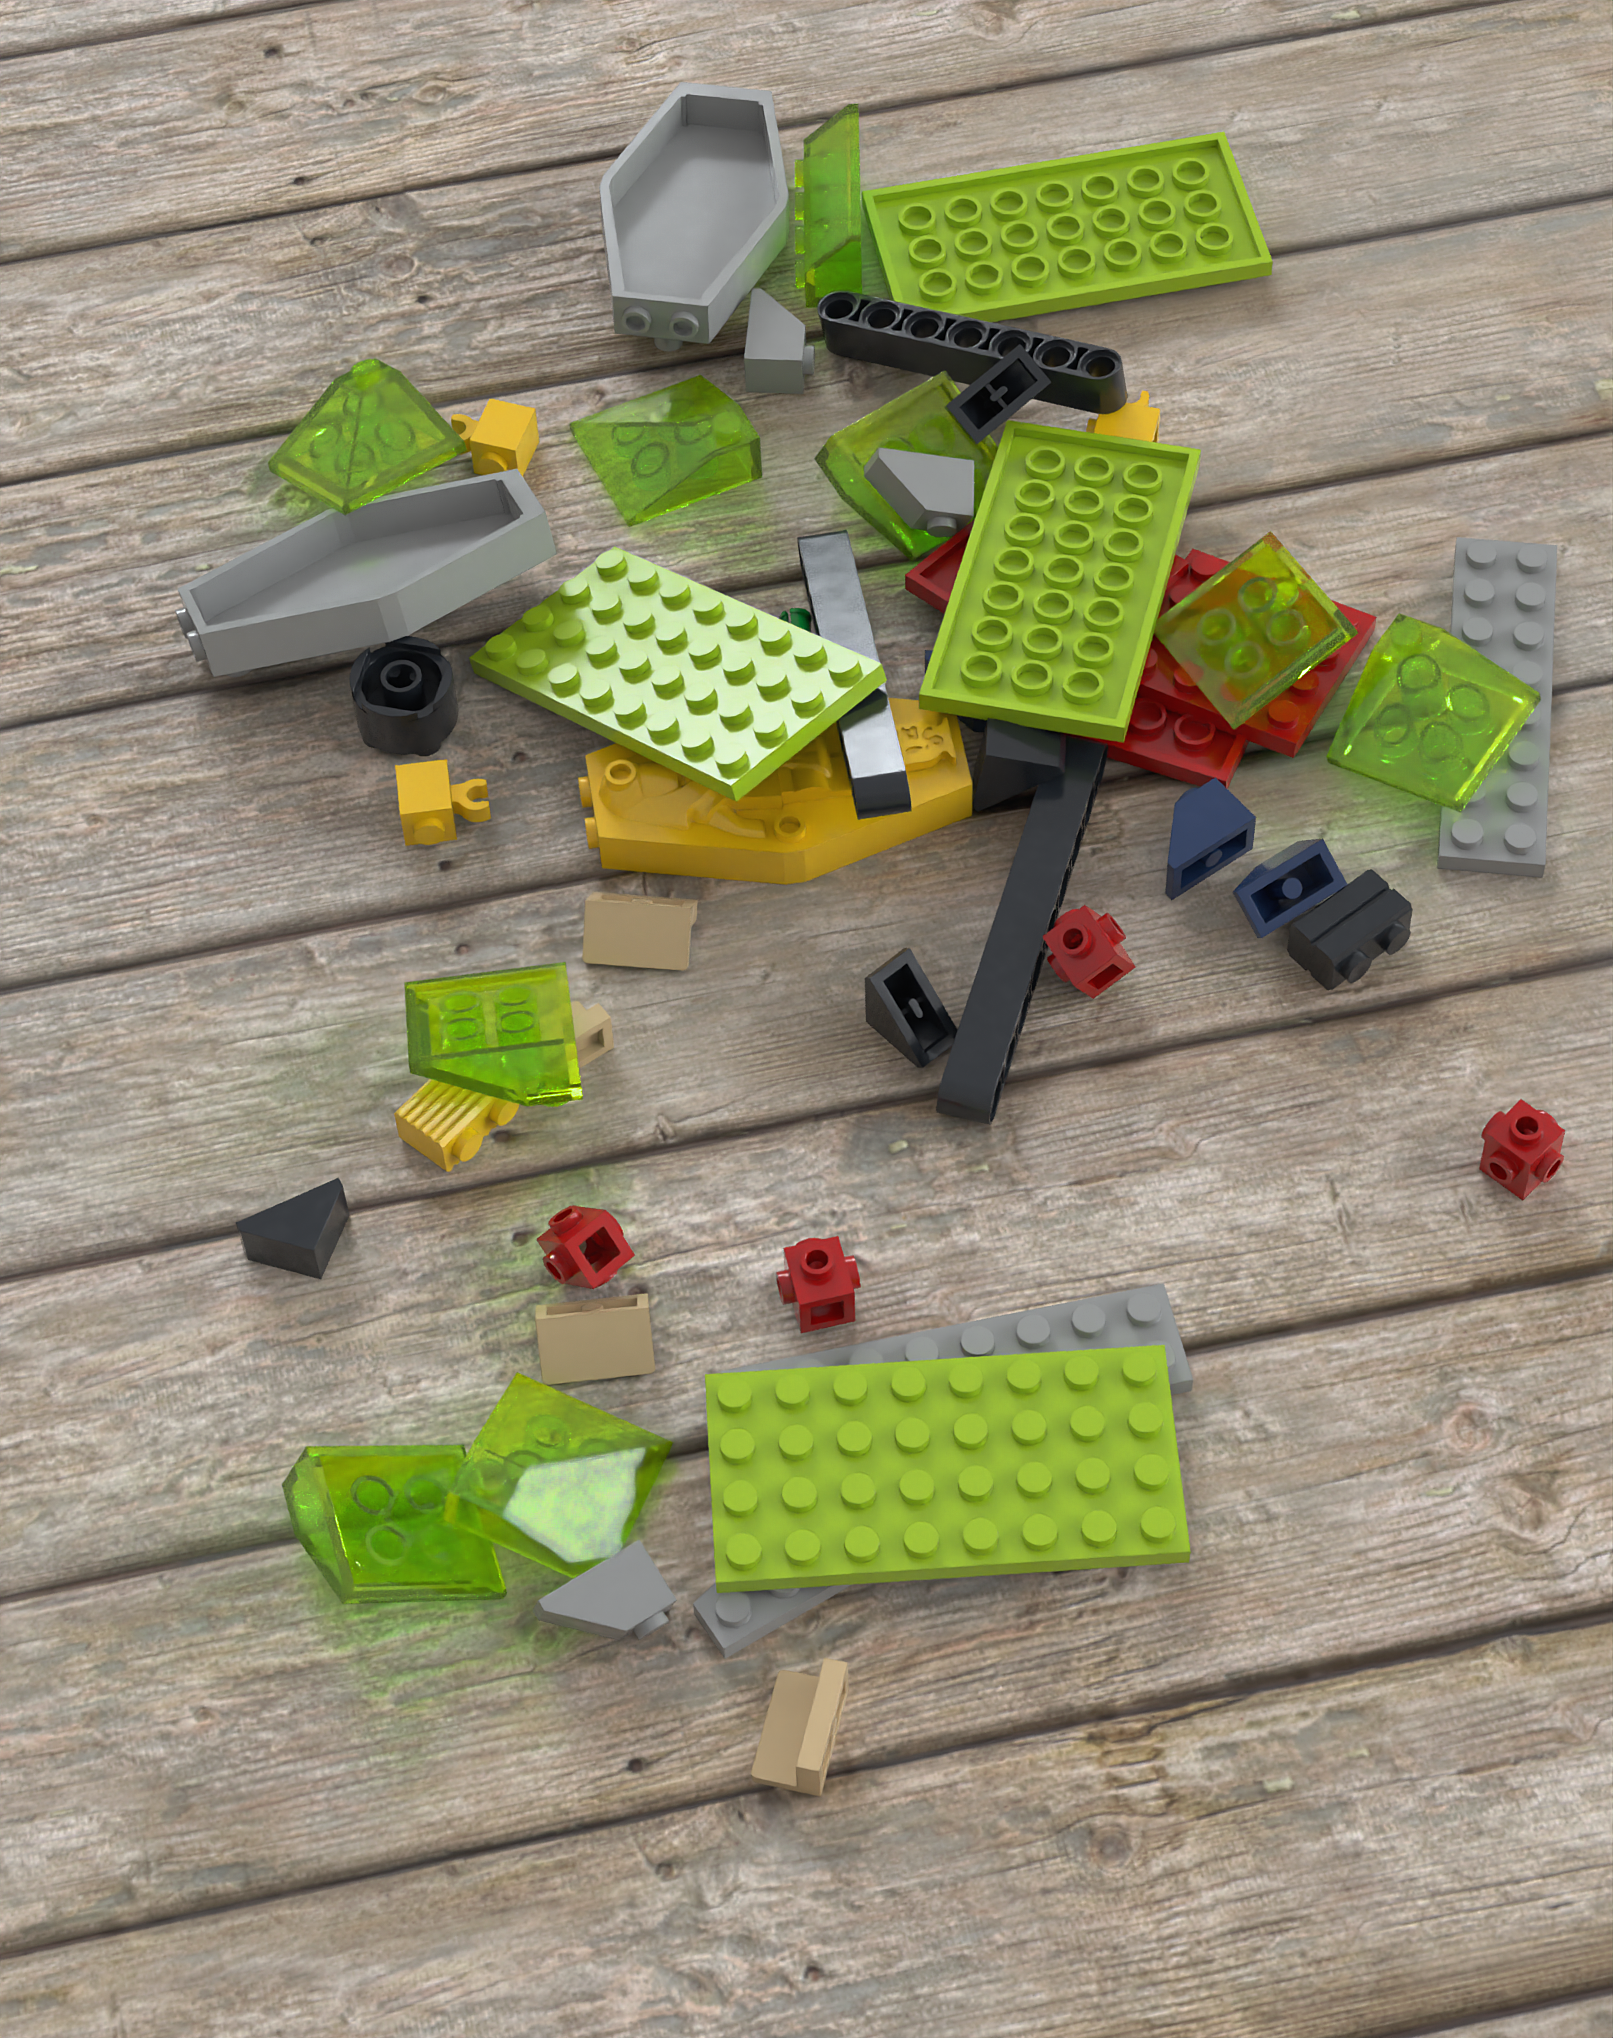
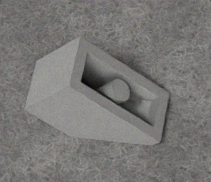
[744,288,815,394]
[864,447,974,537]
[532,1540,677,1640]

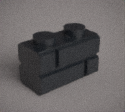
[1287,869,1413,991]

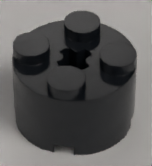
[349,636,458,756]

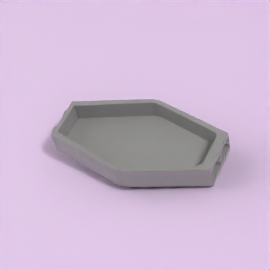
[599,82,790,351]
[175,469,557,677]

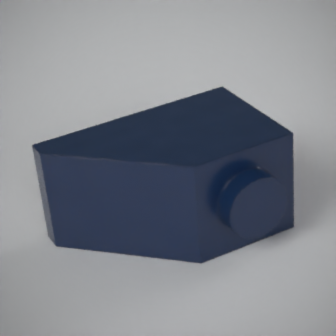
[1165,778,1256,900]
[1233,838,1348,938]

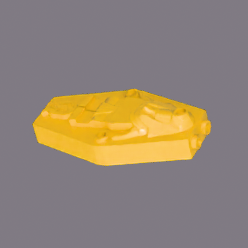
[578,698,972,885]

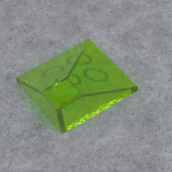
[268,358,467,515]
[814,370,998,561]
[569,375,762,527]
[1154,531,1358,730]
[1326,613,1541,813]
[404,962,583,1107]
[443,1372,674,1579]
[282,1445,507,1604]

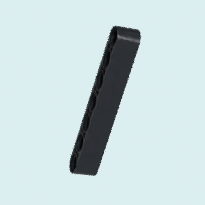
[817,291,1128,414]

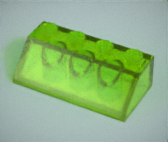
[795,104,862,308]

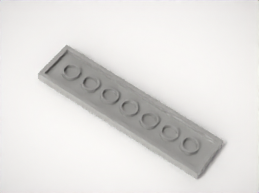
[1437,537,1557,878]
[721,1283,1193,1395]

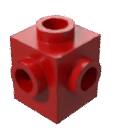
[1042,905,1136,999]
[1479,1099,1565,1201]
[536,1205,635,1289]
[776,1236,861,1333]

